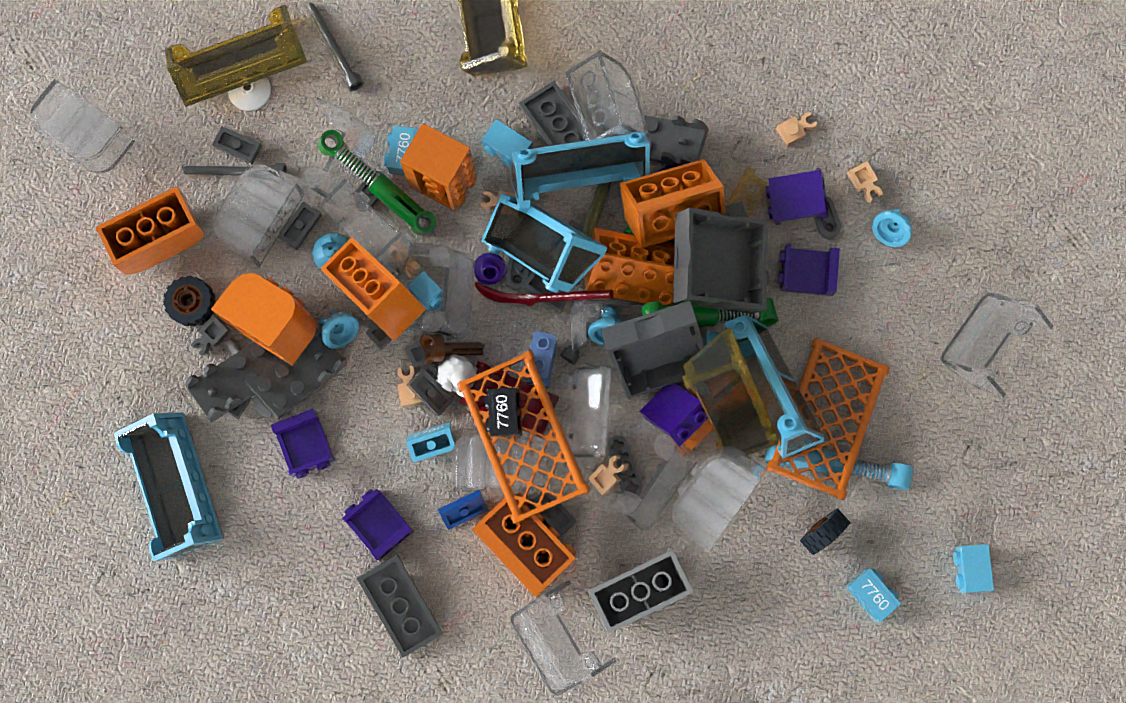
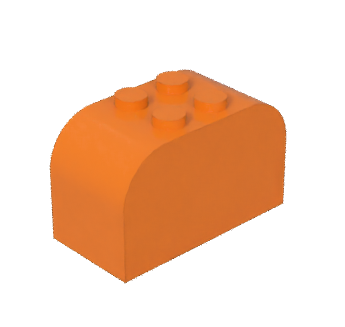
[95,186,204,274]
[211,273,316,366]

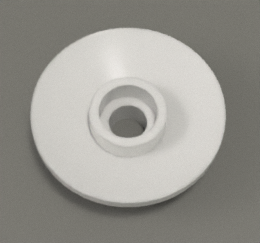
[228,70,271,111]

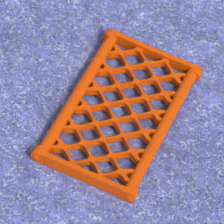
[766,338,890,500]
[457,350,591,524]

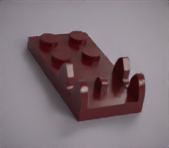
[460,361,559,439]

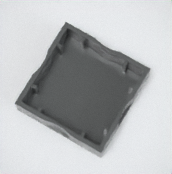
[673,208,768,314]
[601,300,714,399]

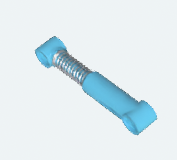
[765,438,913,490]

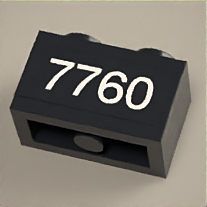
[485,387,522,437]

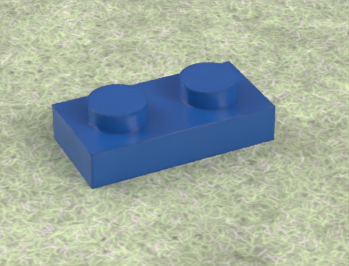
[438,490,489,530]

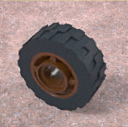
[163,276,216,327]
[800,508,851,555]

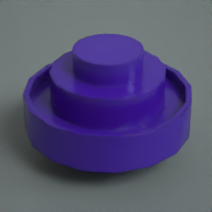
[473,253,506,285]

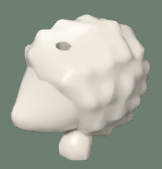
[435,354,477,398]

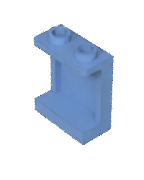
[526,331,557,388]

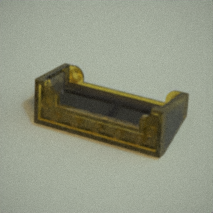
[458,0,528,76]
[165,4,307,107]
[682,328,778,463]

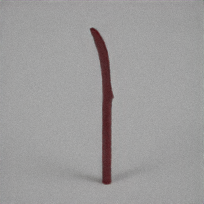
[475,282,614,307]

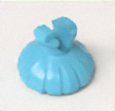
[872,208,912,247]
[312,233,348,268]
[588,307,623,346]
[319,310,360,349]

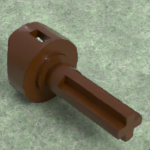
[419,334,484,365]

